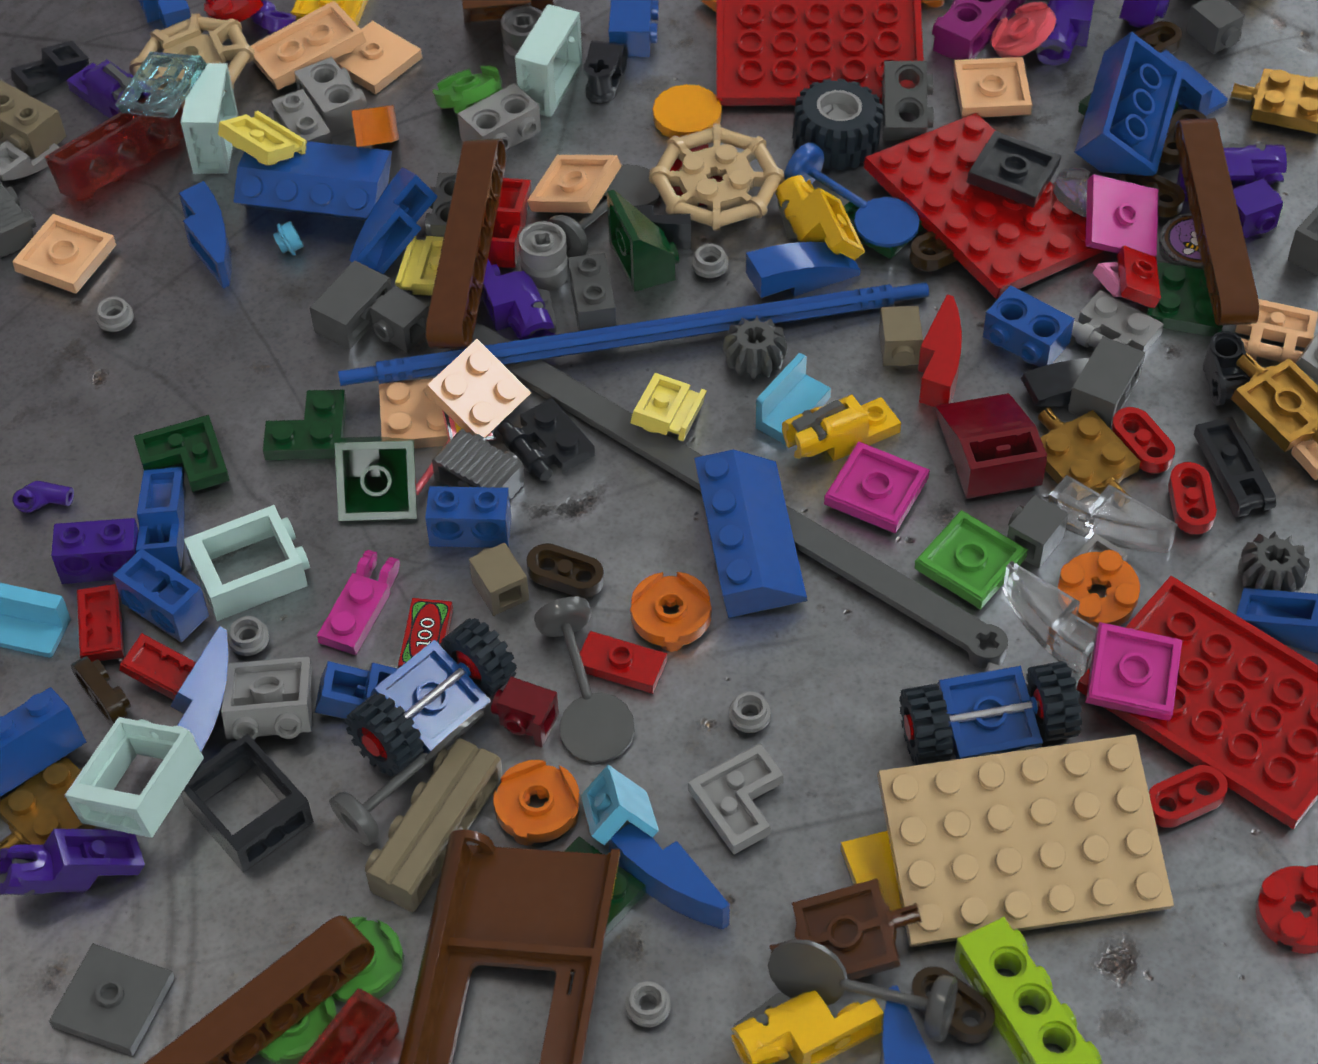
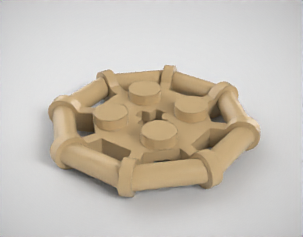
[129,13,254,109]
[649,124,784,231]

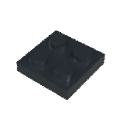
[966,131,1061,208]

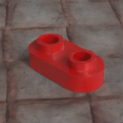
[1111,407,1175,473]
[1168,462,1217,534]
[1149,765,1228,828]

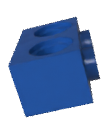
[983,285,1075,367]
[425,486,512,548]
[113,549,209,643]

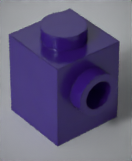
[1119,0,1170,28]
[1233,178,1283,239]

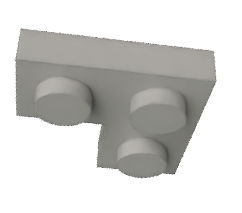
[688,743,784,855]

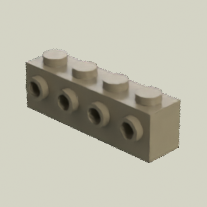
[0,80,67,159]

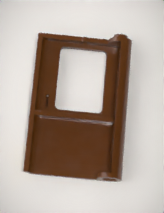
[398,830,620,1064]

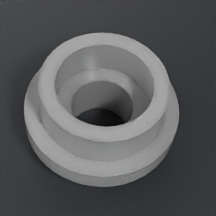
[692,244,728,278]
[95,297,134,332]
[227,616,269,656]
[729,692,771,733]
[625,981,671,1027]

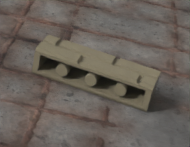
[365,738,503,912]

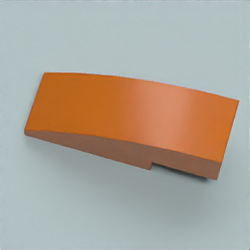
[351,105,399,147]

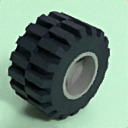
[792,79,883,170]

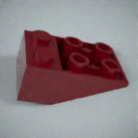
[935,393,1047,499]

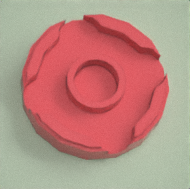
[990,2,1056,58]

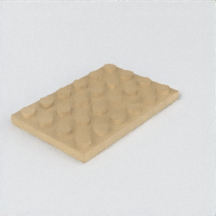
[877,734,1174,947]

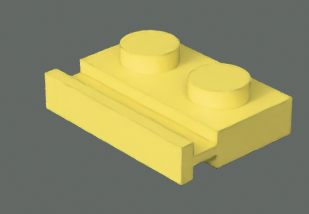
[218,111,307,165]
[395,236,444,296]
[630,373,707,441]

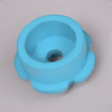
[273,221,304,256]

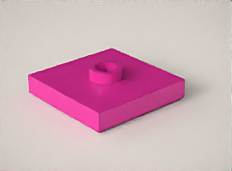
[1086,174,1158,257]
[824,441,930,534]
[1085,622,1182,721]

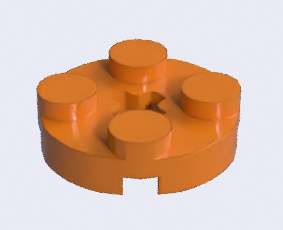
[1057,550,1140,630]
[630,572,712,652]
[493,759,580,846]

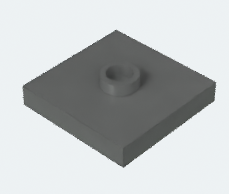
[49,943,175,1056]

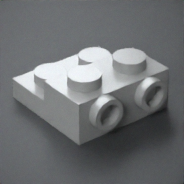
[221,656,313,740]

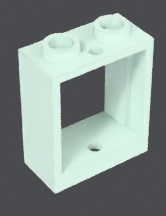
[515,4,583,117]
[181,63,238,174]
[184,505,310,621]
[65,717,204,838]

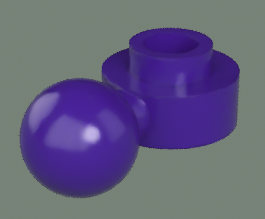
[251,0,296,35]

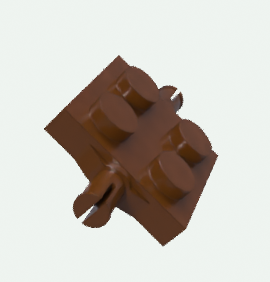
[770,878,922,980]

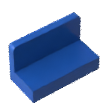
[1161,50,1228,116]

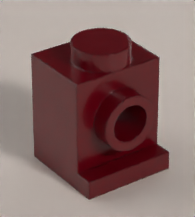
[491,676,559,747]

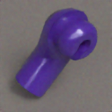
[12,481,74,513]

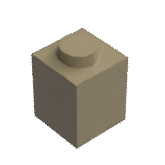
[879,306,923,366]
[469,542,529,616]

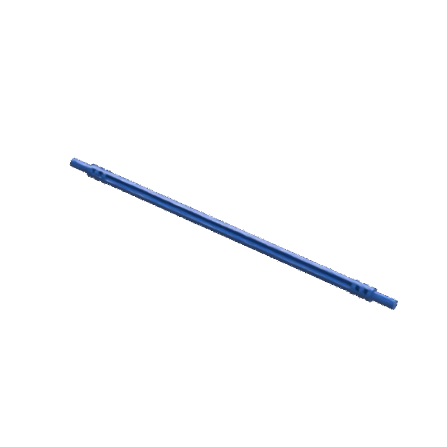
[338,282,929,386]

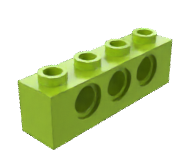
[954,917,1102,1064]

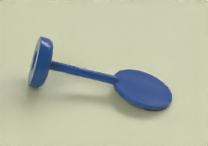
[784,142,920,247]

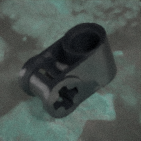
[583,41,628,103]
[1203,331,1251,406]

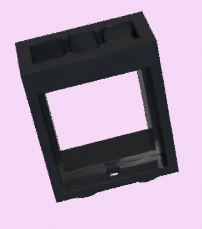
[181,734,314,872]

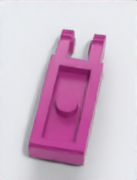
[317,550,400,655]

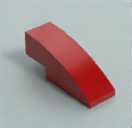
[488,178,531,268]
[918,294,962,407]

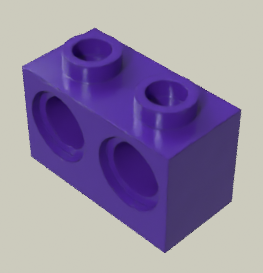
[51,518,139,584]

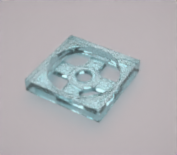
[115,52,207,118]

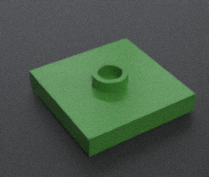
[914,510,1028,609]

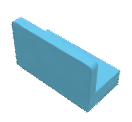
[756,353,831,446]
[0,583,71,658]
[581,765,659,846]

